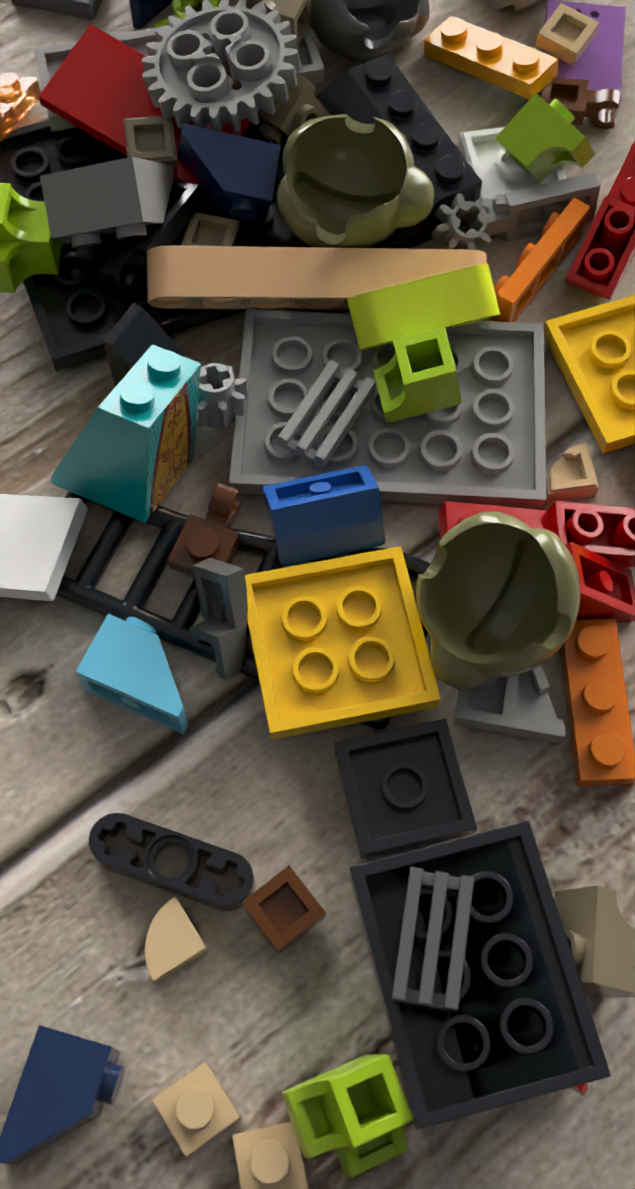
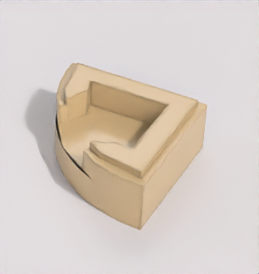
[546,443,599,503]
[145,896,207,984]

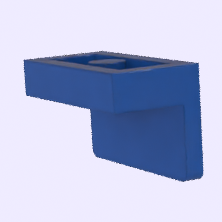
[262,465,385,566]

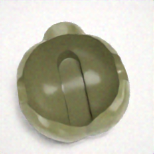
[277,114,434,248]
[416,511,581,690]

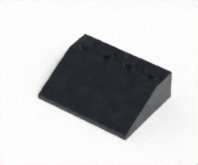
[279,54,483,249]
[349,821,611,1130]

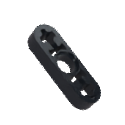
[89,813,255,911]

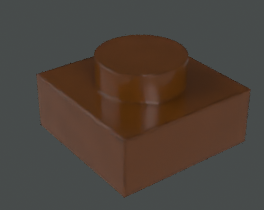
[241,865,326,955]

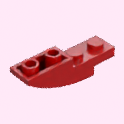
[565,140,635,300]
[439,501,635,568]

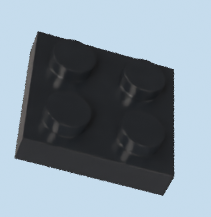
[334,718,477,860]

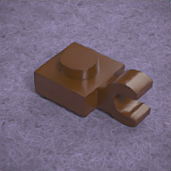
[541,77,620,129]
[167,483,241,578]

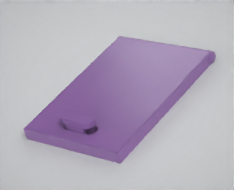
[538,0,626,104]

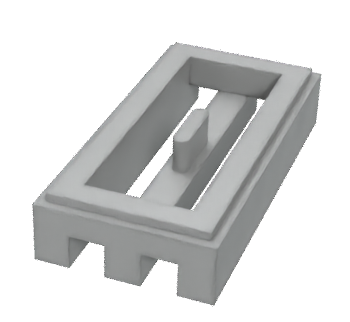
[278,359,376,468]

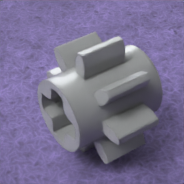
[431,193,495,250]
[198,363,248,428]

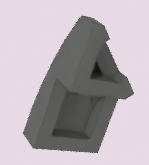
[189,558,248,680]

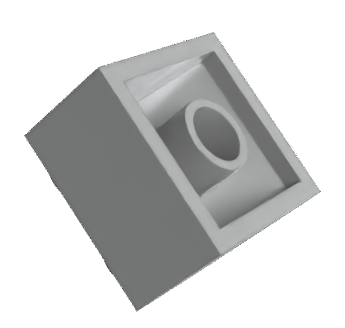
[40,157,174,248]

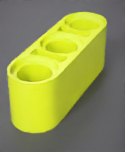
[347,264,500,351]

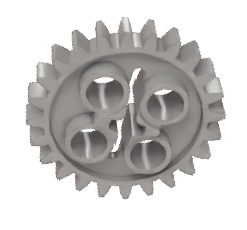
[142,0,301,132]

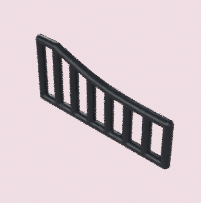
[56,491,430,730]

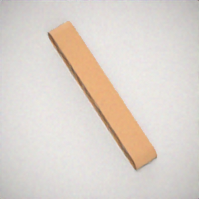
[147,246,487,310]

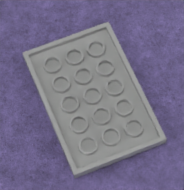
[229,309,547,510]

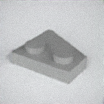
[453,665,566,744]

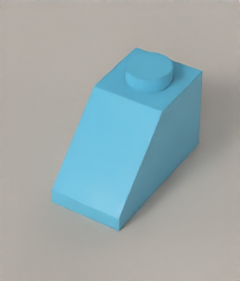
[75,614,188,734]

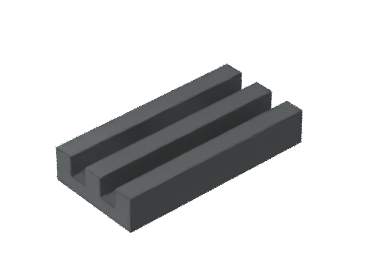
[392,867,474,1012]

